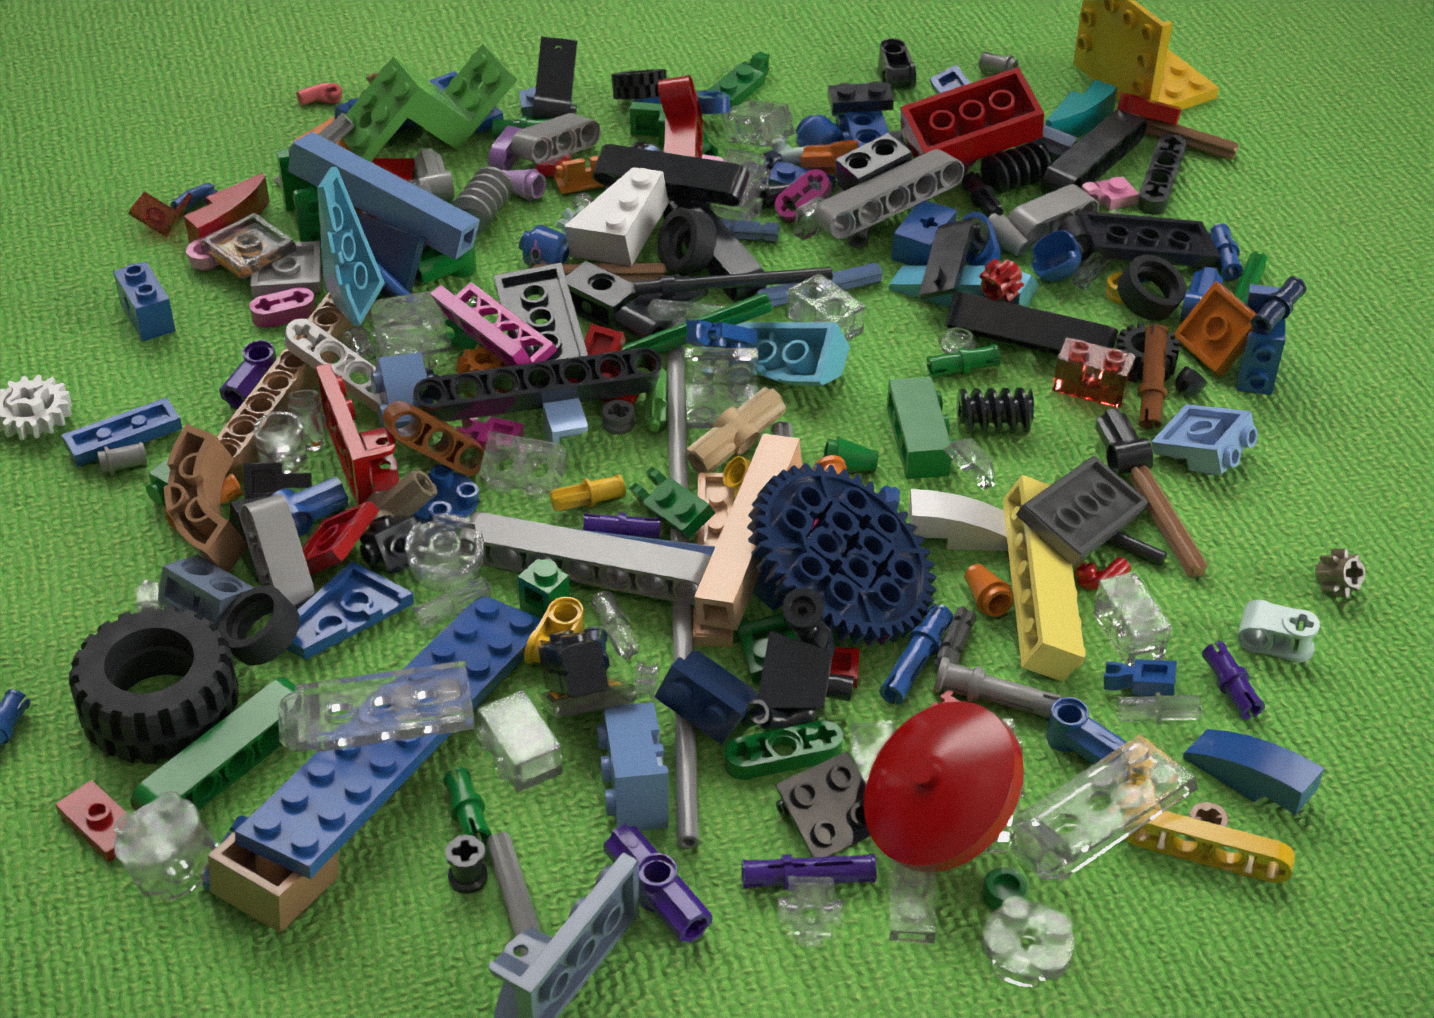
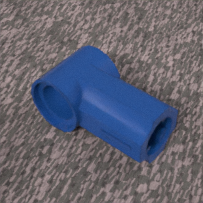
[1180,267,1223,321]
[270,476,349,537]
[1046,697,1130,774]

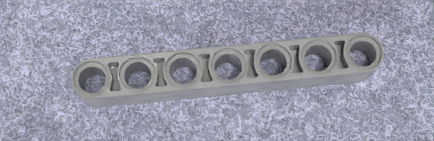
[455,512,711,605]

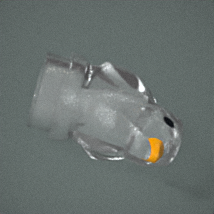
[287,390,326,452]

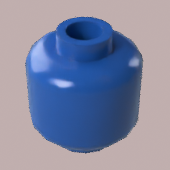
[795,115,842,147]

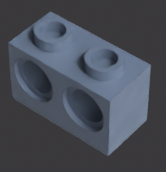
[157,554,254,626]

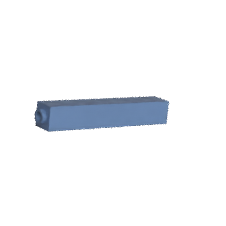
[288,132,480,260]

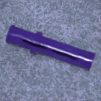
[741,854,877,890]

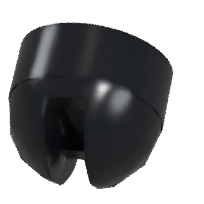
[1175,366,1207,398]

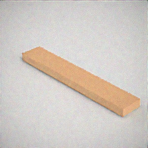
[693,473,734,647]

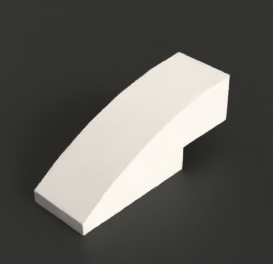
[908,489,1008,551]

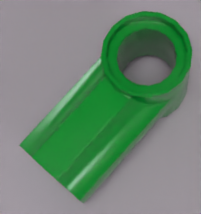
[415,242,476,286]

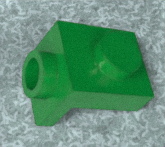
[630,102,666,146]

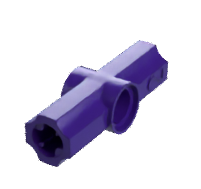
[603,824,712,943]

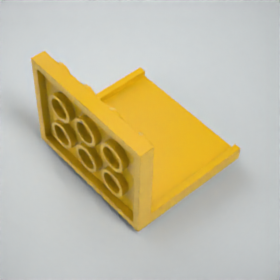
[1073,0,1219,110]

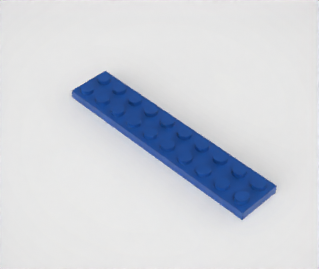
[235,594,541,879]

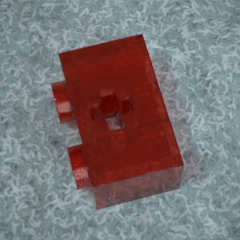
[1052,337,1136,409]

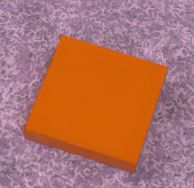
[1174,281,1257,377]

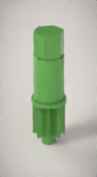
[643,368,668,432]

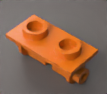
[553,156,606,194]

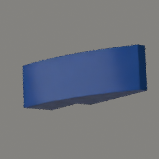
[1183,729,1325,815]

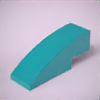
[1046,80,1118,138]

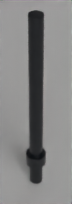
[632,267,833,297]

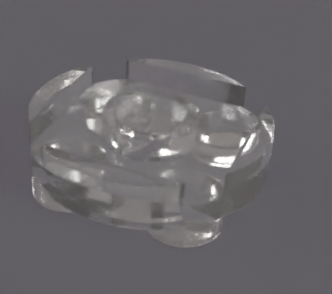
[981,897,1074,987]

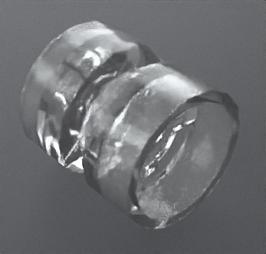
[254,411,308,473]

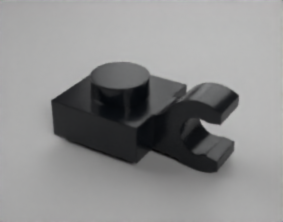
[244,462,312,499]

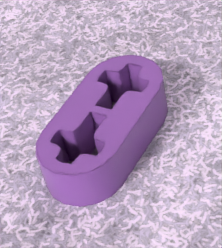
[488,126,522,171]

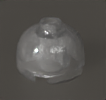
[405,514,485,592]

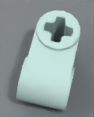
[1237,600,1320,663]

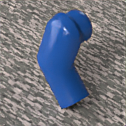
[170,183,218,216]

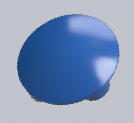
[412,464,479,524]

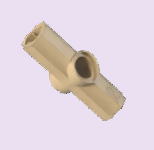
[685,387,786,473]

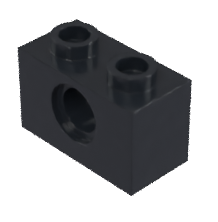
[565,261,639,330]

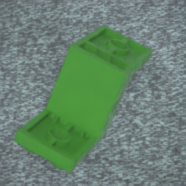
[342,44,518,162]

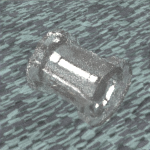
[340,327,381,373]

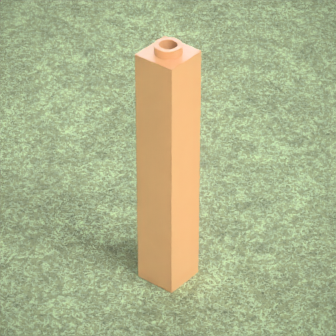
[694,434,802,630]

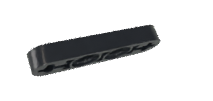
[1138,134,1186,215]

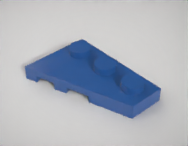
[287,561,414,660]

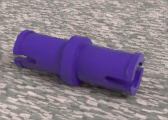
[583,512,661,539]
[1202,641,1265,720]

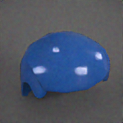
[1031,230,1082,282]

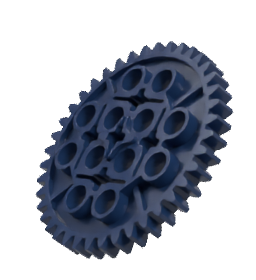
[747,463,936,646]

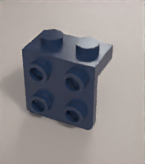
[654,650,758,745]

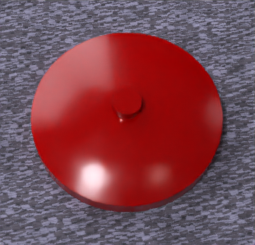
[864,701,1024,872]

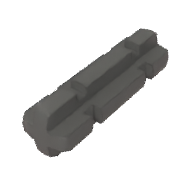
[934,607,977,669]

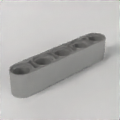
[813,149,964,239]

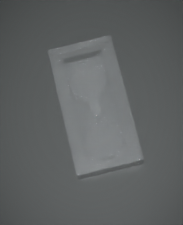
[889,859,936,943]

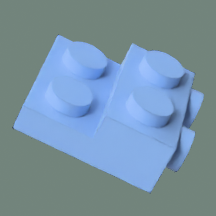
[1151,404,1258,475]

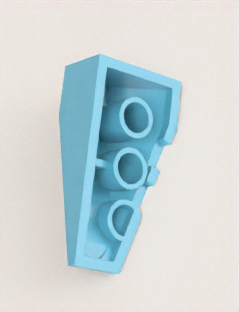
[317,167,385,326]
[889,266,1039,307]
[701,322,850,386]

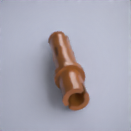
[1138,324,1168,429]

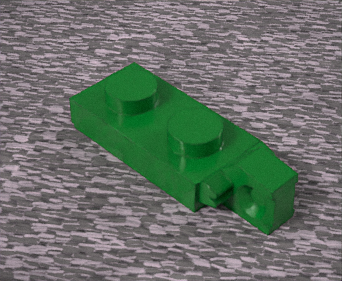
[708,52,770,110]

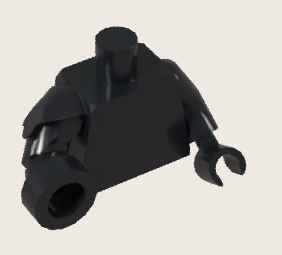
[741,588,854,730]

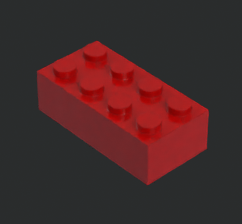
[900,67,1044,164]

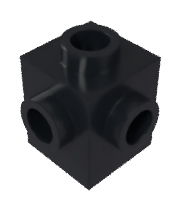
[359,515,427,574]

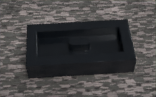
[827,81,894,113]

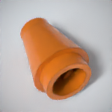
[964,564,1013,617]

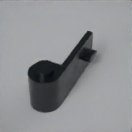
[532,36,578,119]
[919,217,990,299]
[612,274,709,343]

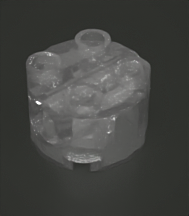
[114,791,219,900]

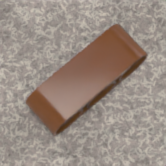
[383,401,487,476]

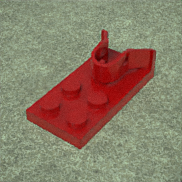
[316,363,399,506]

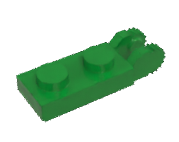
[629,467,716,540]

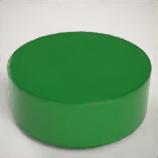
[982,867,1028,913]

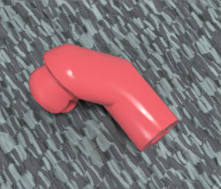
[296,83,343,106]

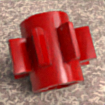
[979,258,1024,302]

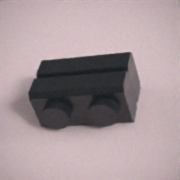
[538,630,609,697]

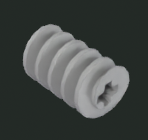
[452,166,513,235]

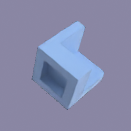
[543,398,588,458]

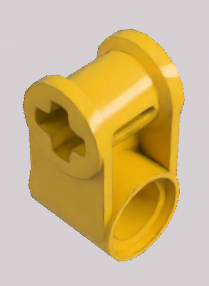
[524,597,585,666]

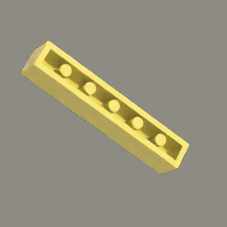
[1003,475,1086,682]

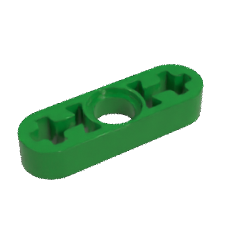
[725,720,843,780]

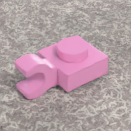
[1082,177,1139,210]

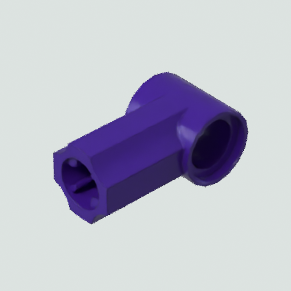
[219,340,277,409]

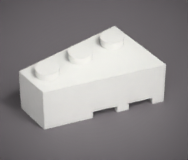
[564,167,669,266]

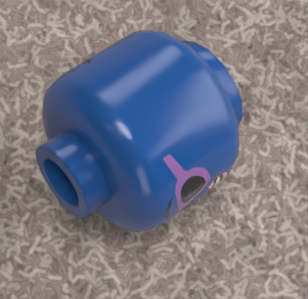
[519,225,570,268]

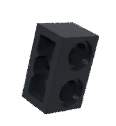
[836,133,912,191]

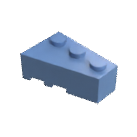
[596,702,668,831]

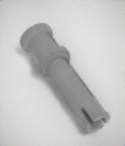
[933,657,1061,719]

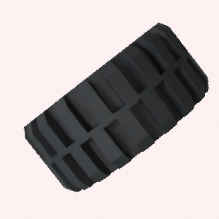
[69,606,239,764]

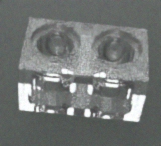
[722,100,795,147]
[787,273,865,341]
[479,431,568,499]
[1093,572,1171,666]

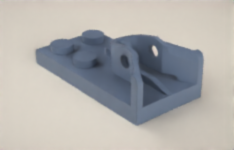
[489,853,639,1018]

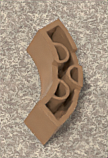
[164,424,248,573]

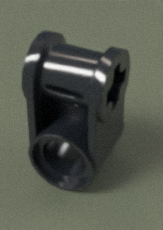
[878,38,916,88]

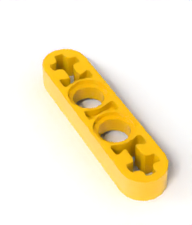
[1121,805,1295,883]

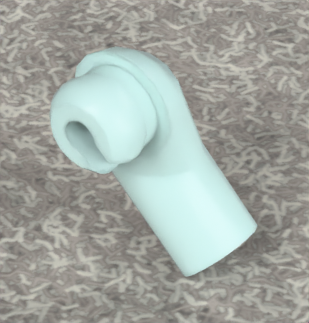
[770,136,810,164]

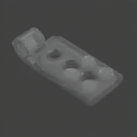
[278,660,475,752]
[1006,734,1198,882]

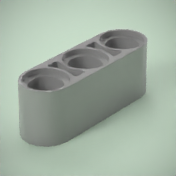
[511,113,601,164]
[1008,184,1099,247]
[240,494,315,613]

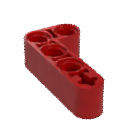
[658,75,703,158]

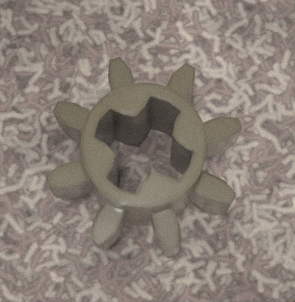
[1315,549,1365,597]

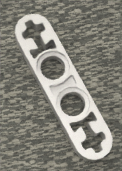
[284,318,381,414]

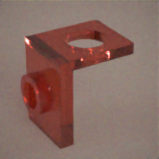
[128,192,193,238]

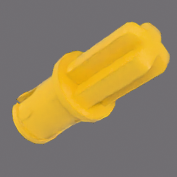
[550,474,626,511]

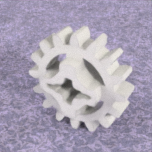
[0,375,72,440]

